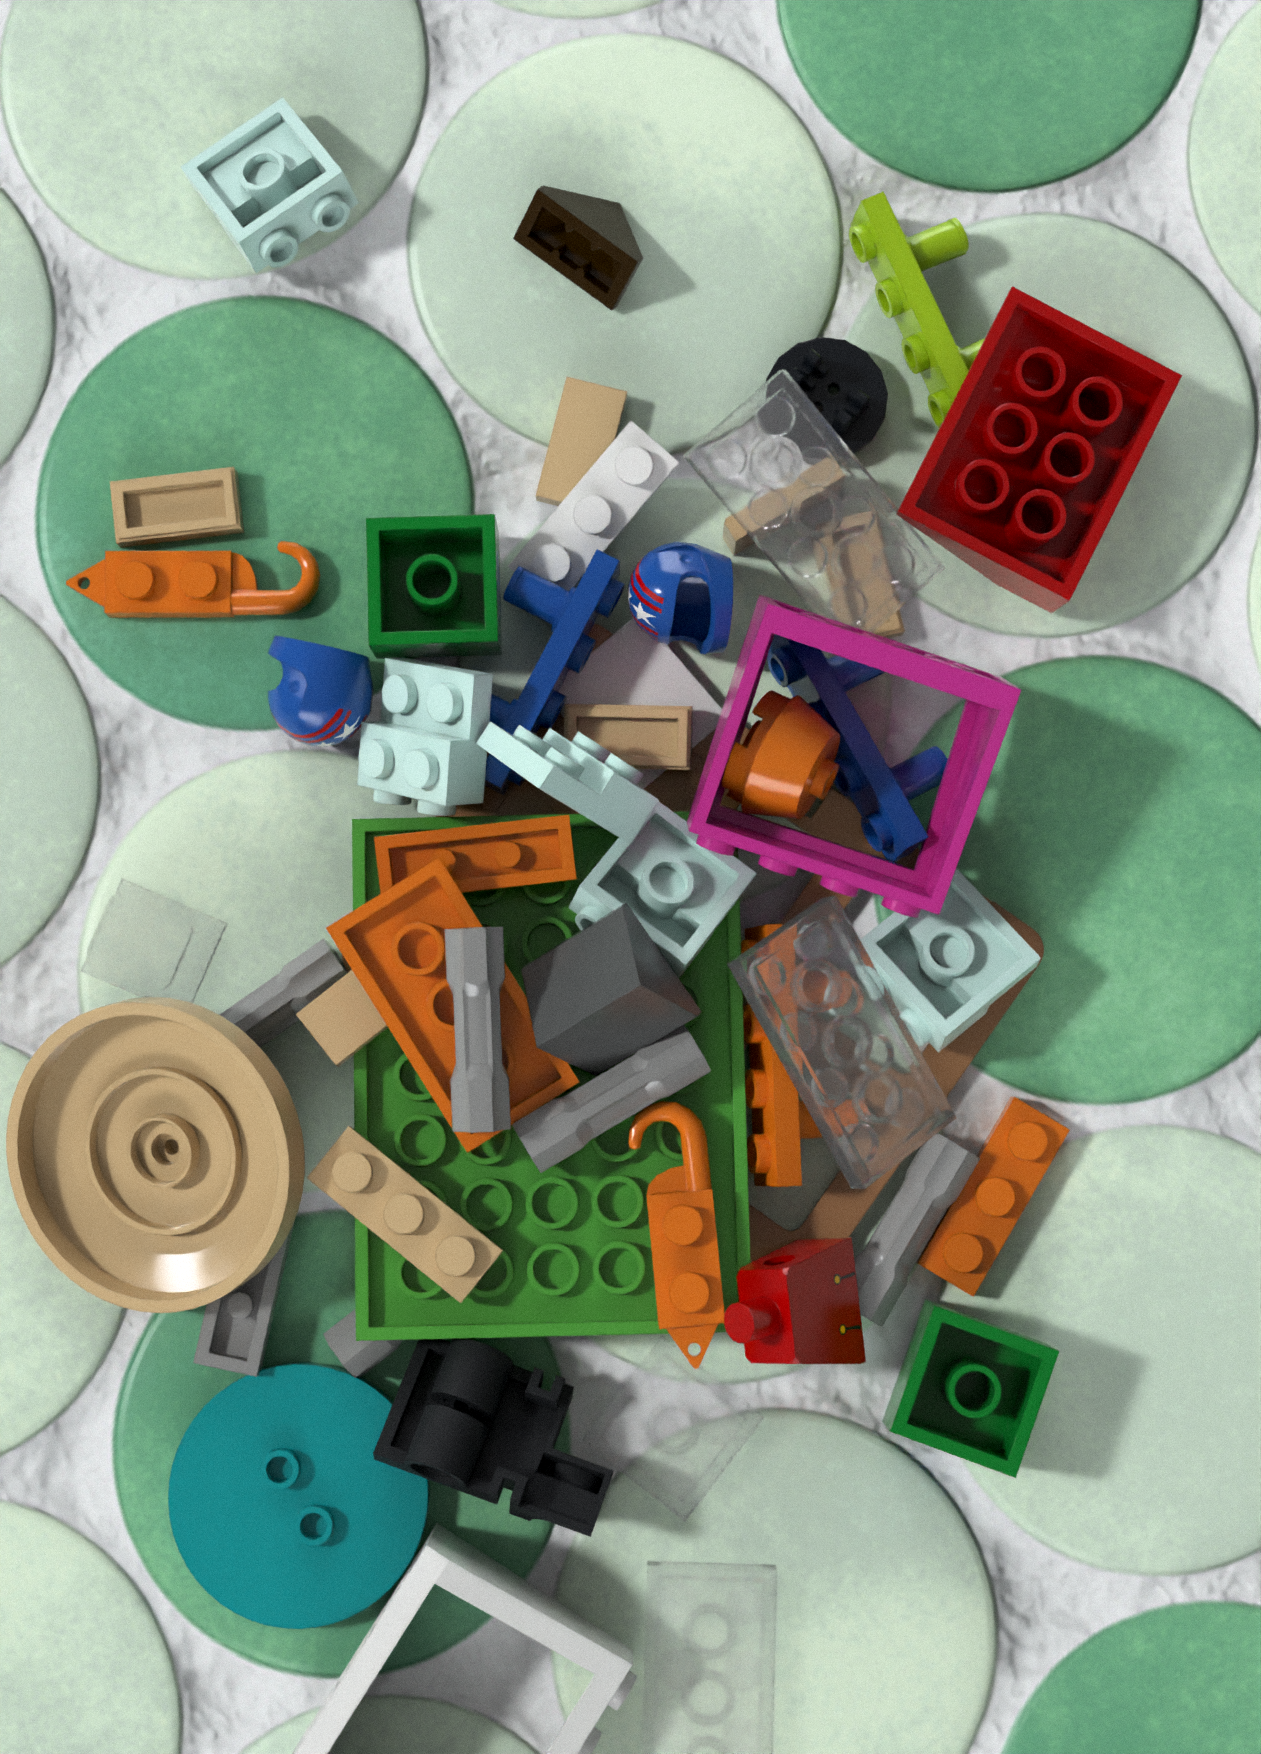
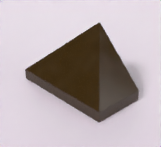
[513,185,643,311]

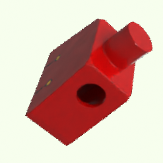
[724,1237,866,1364]

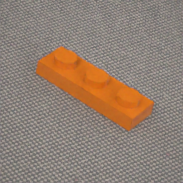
[374,815,577,894]
[916,1097,1070,1297]

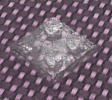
[583,1335,765,1522]

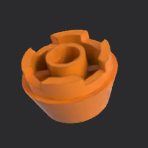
[722,690,840,819]

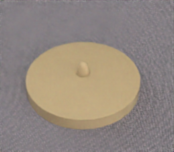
[6,997,305,1313]

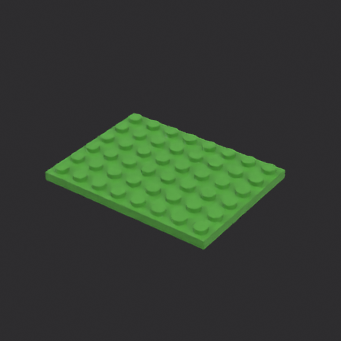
[352,811,751,1341]

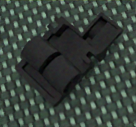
[373,1338,614,1537]

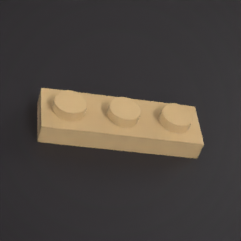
[307,1126,504,1303]

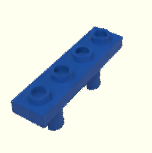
[485,549,625,795]
[767,634,948,862]

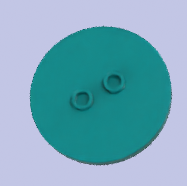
[168,1362,430,1629]

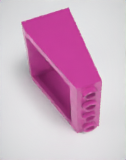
[687,595,1021,918]

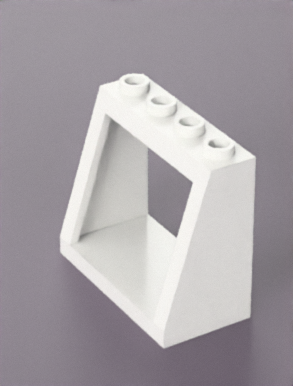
[292,1523,637,1754]

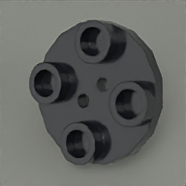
[762,337,888,463]

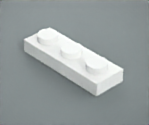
[508,421,679,591]

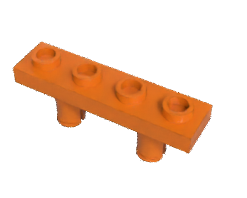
[741,924,856,1187]

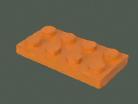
[326,858,579,1153]

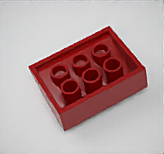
[896,286,1182,613]

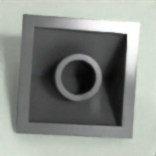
[521,903,702,1076]

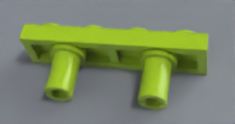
[849,191,985,428]

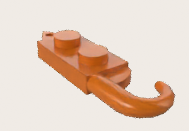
[66,541,320,618]
[628,1101,725,1369]

